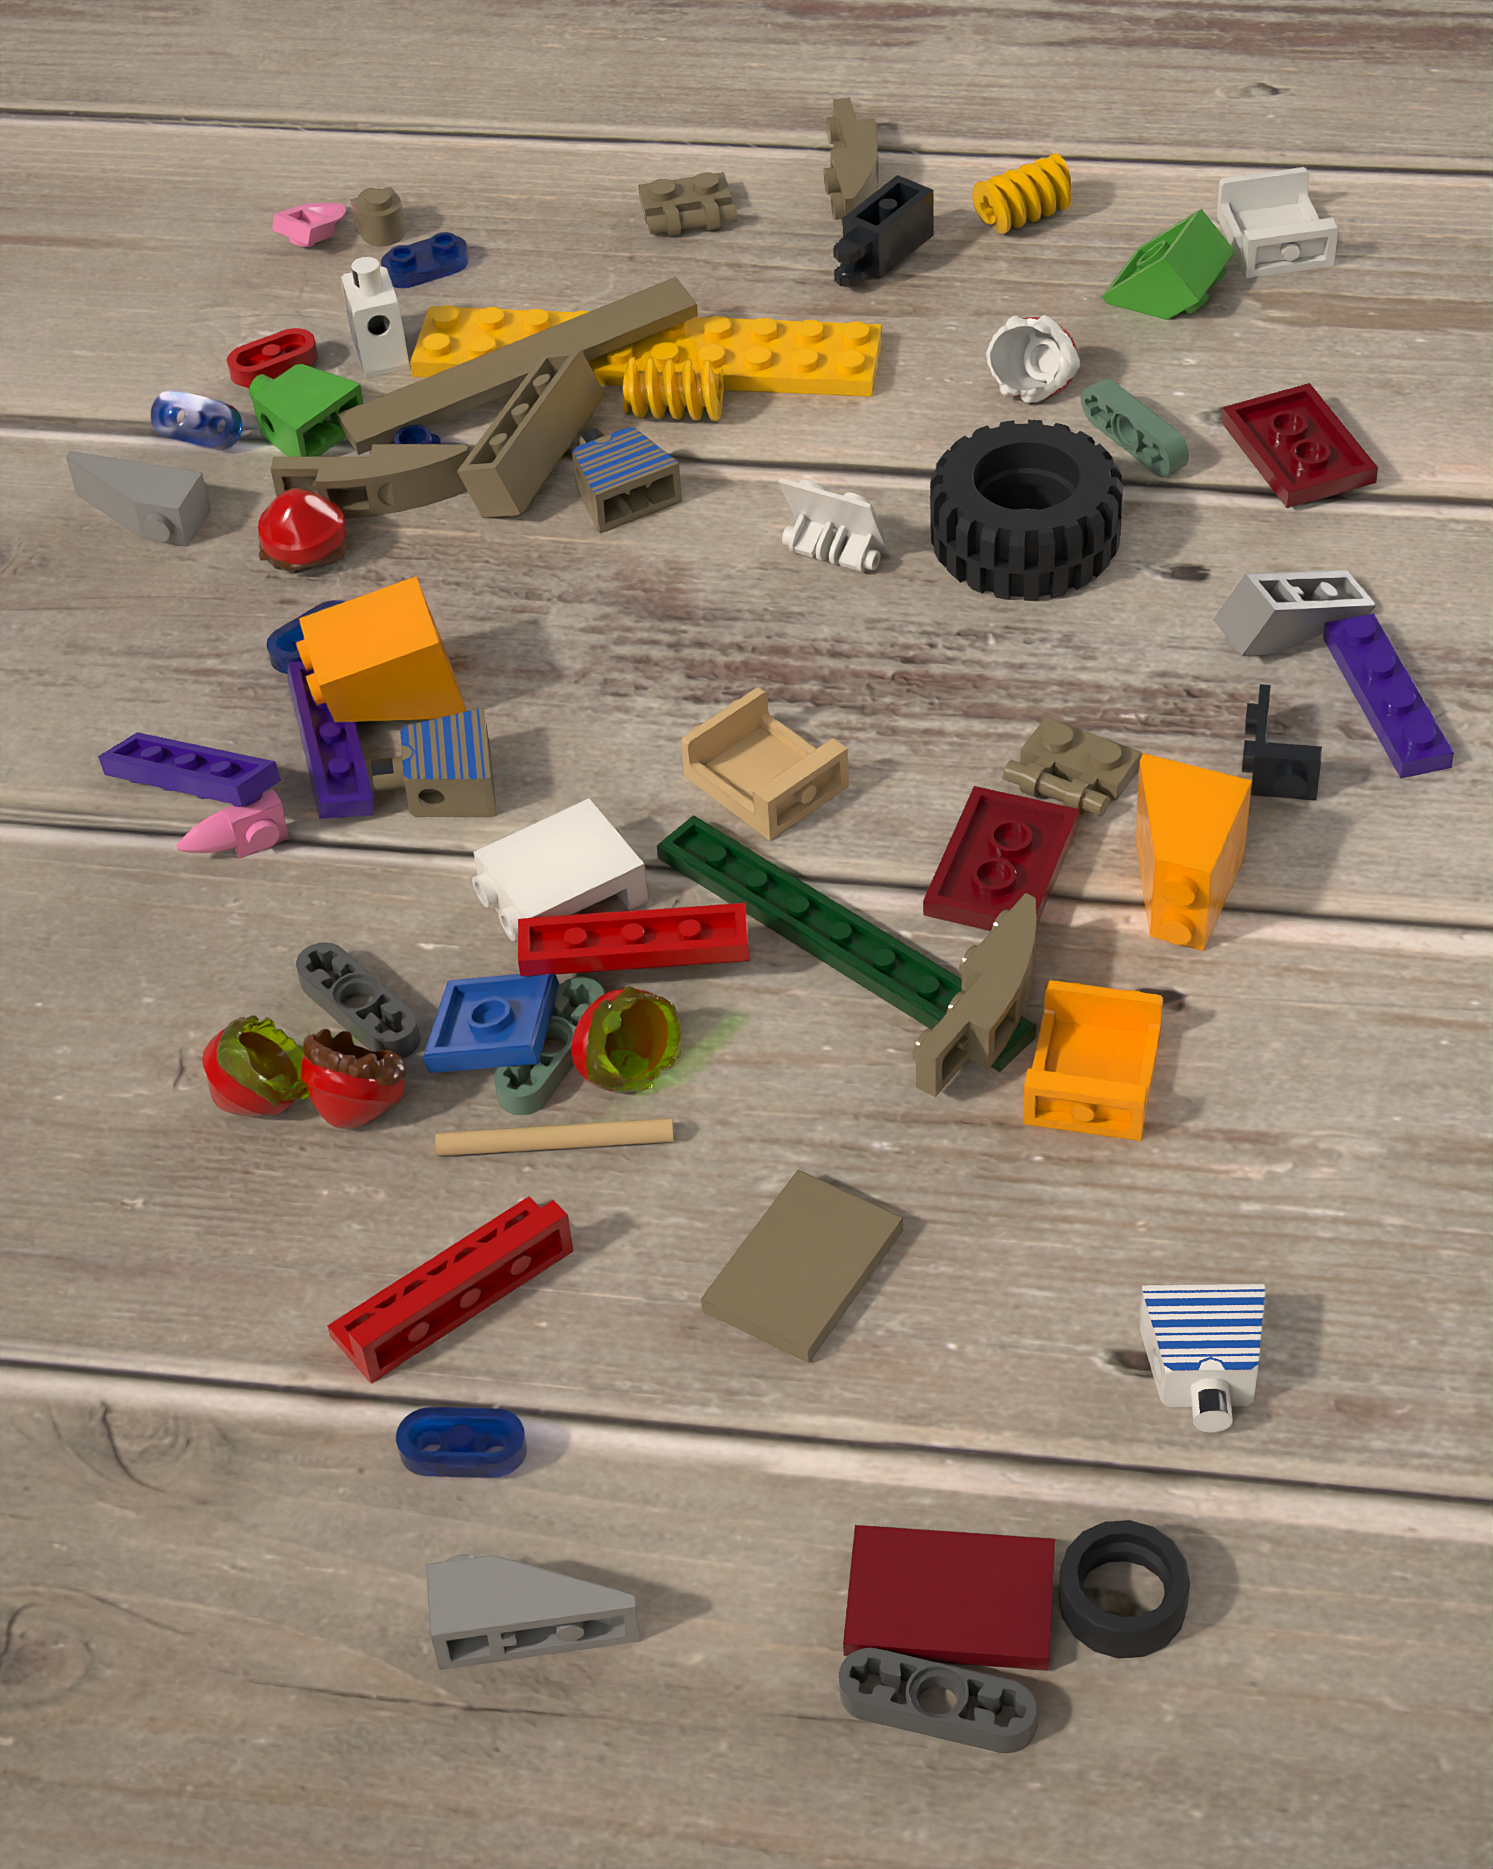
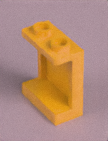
[1023,980,1163,1141]

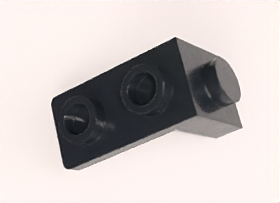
[1242,684,1322,801]

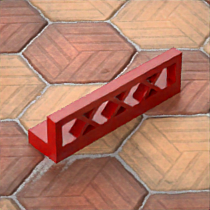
[518,903,750,976]
[327,1196,573,1384]

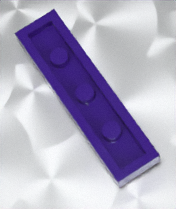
[1323,613,1454,779]
[287,662,374,819]
[98,732,281,807]

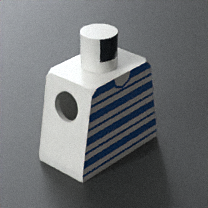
[1139,1284,1265,1432]

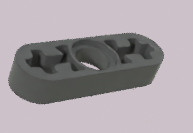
[296,942,420,1059]
[839,1648,1037,1753]

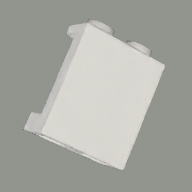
[1217,167,1338,279]
[472,798,649,941]

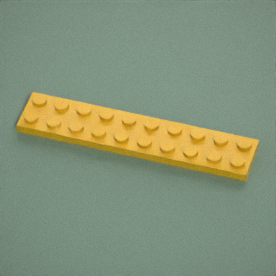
[410,305,882,397]

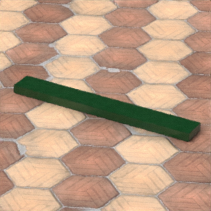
[657,815,1036,1072]

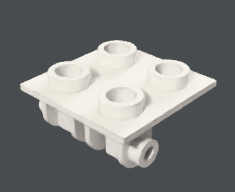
[778,478,890,573]

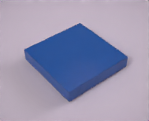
[423,974,560,1073]

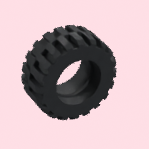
[930,419,1123,601]

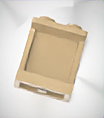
[681,687,849,841]

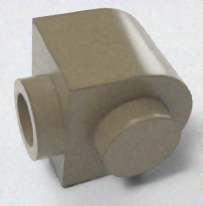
[350,186,406,246]

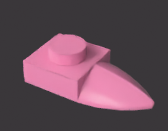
[272,203,346,247]
[176,789,289,859]

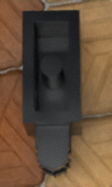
[833,175,934,288]

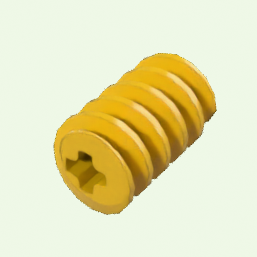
[972,153,1072,234]
[623,357,724,421]

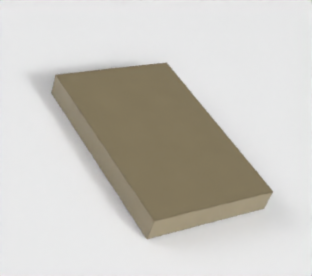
[701,1170,903,1363]

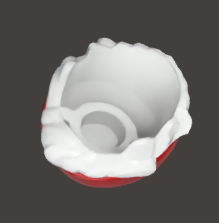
[985,315,1080,404]

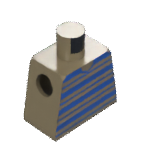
[572,427,682,533]
[371,708,497,817]

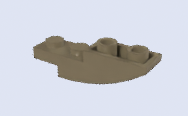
[823,97,879,225]
[271,444,470,519]
[913,893,1037,1097]

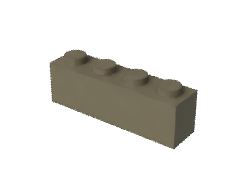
[457,349,605,518]

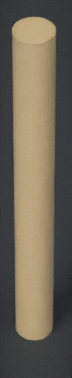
[435,1118,674,1156]

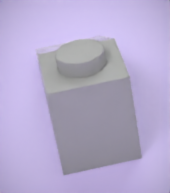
[66,451,211,547]
[1213,570,1376,656]
[426,1554,641,1670]

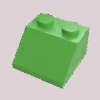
[1102,209,1235,320]

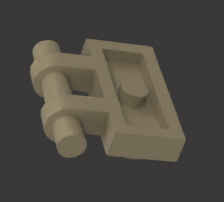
[638,172,737,236]
[1003,717,1142,816]

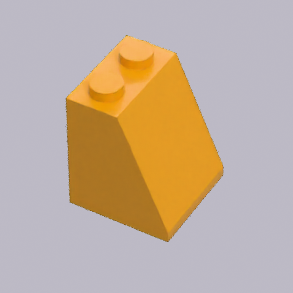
[296,576,467,722]
[1135,753,1252,951]

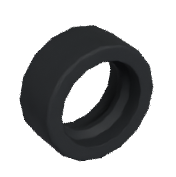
[1059,1520,1190,1659]

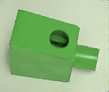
[249,364,363,457]

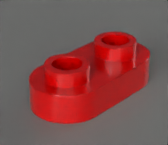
[227,328,318,388]

